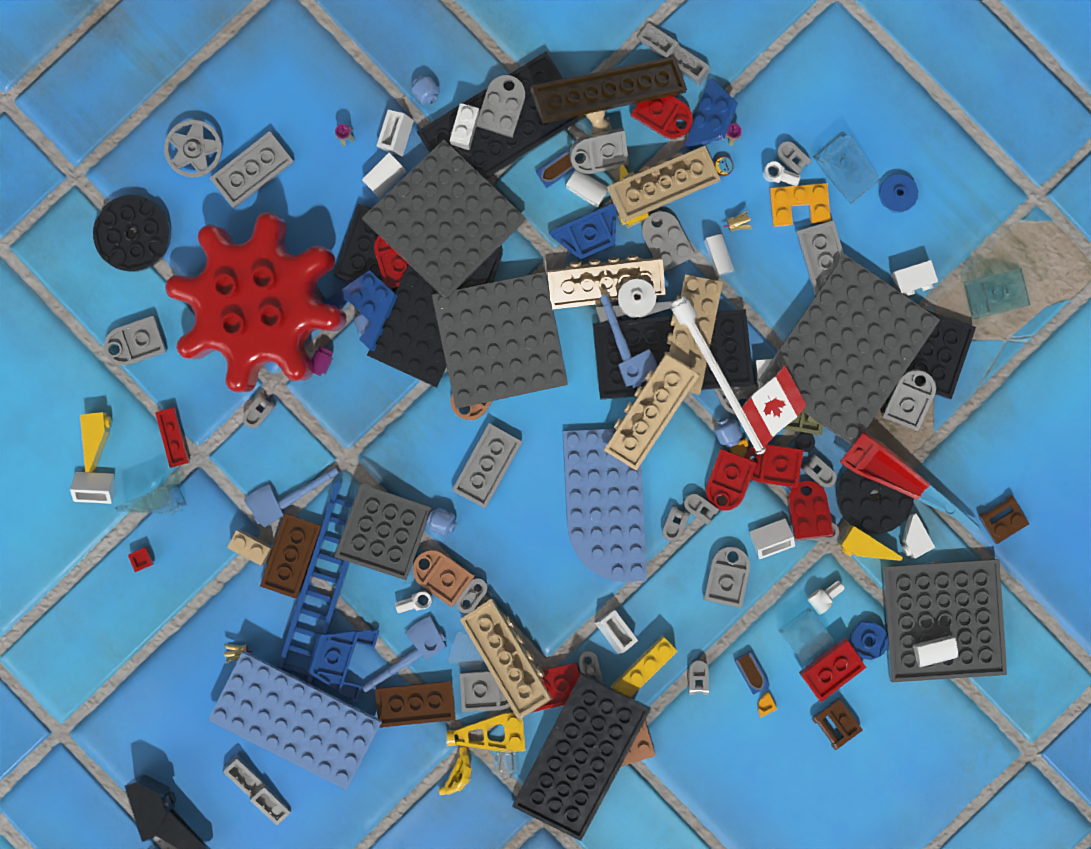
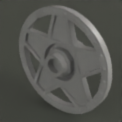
[164,120,222,178]

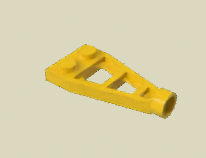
[446,712,526,753]

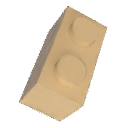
[227,529,273,566]

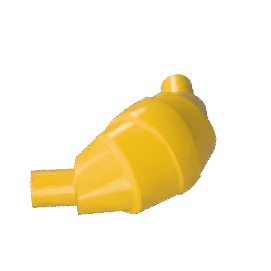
[438,747,472,795]

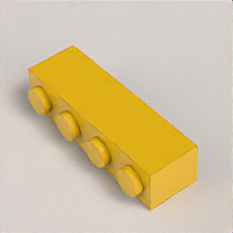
[610,635,678,697]

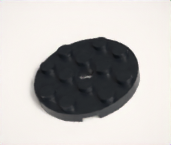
[93,195,171,272]
[836,468,914,534]

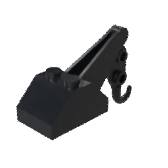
[124,775,211,849]

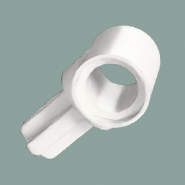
[763,161,800,186]
[807,581,845,615]
[395,590,433,613]

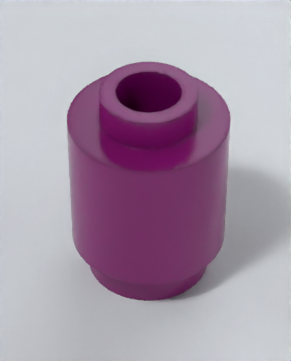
[311,346,333,376]

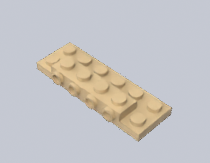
[607,146,721,223]
[547,255,666,309]
[665,275,723,395]
[604,353,700,471]
[460,599,552,720]

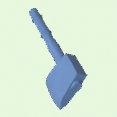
[600,295,658,388]
[244,467,339,528]
[362,616,446,693]

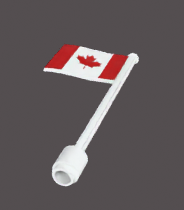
[671,296,806,454]

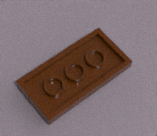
[260,513,322,599]
[375,681,456,728]

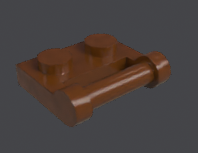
[978,495,1029,544]
[811,698,863,750]

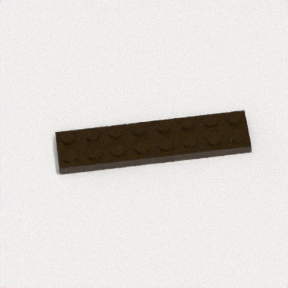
[531,56,687,123]

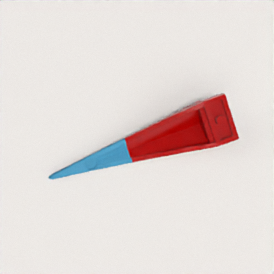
[840,431,980,530]

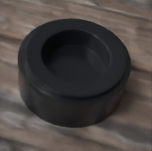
[795,433,815,452]

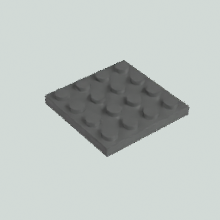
[333,483,432,580]

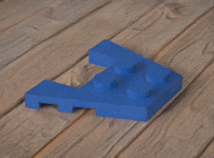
[323,270,398,351]
[307,629,380,703]

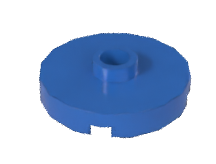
[879,174,918,213]
[849,621,889,660]

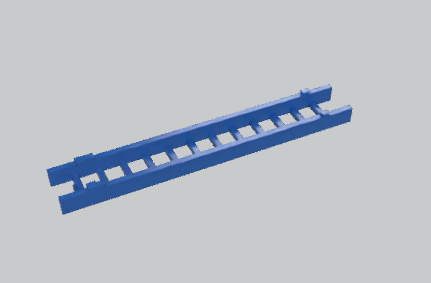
[277,481,352,685]

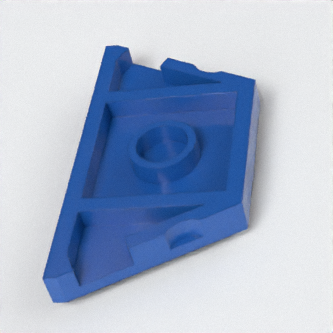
[684,78,738,150]
[549,203,617,260]

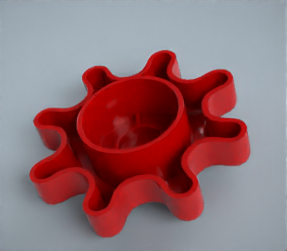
[165,212,347,393]

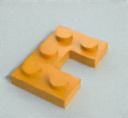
[769,183,831,227]

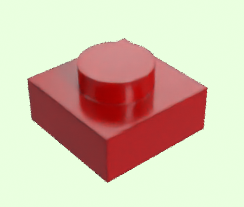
[128,547,154,572]

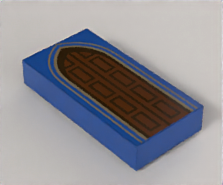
[536,151,575,189]
[734,651,770,695]

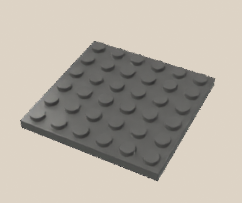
[362,140,527,299]
[431,272,568,409]
[883,559,1007,682]

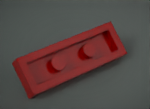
[155,407,190,468]

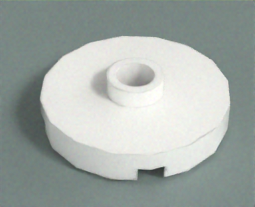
[618,279,656,317]

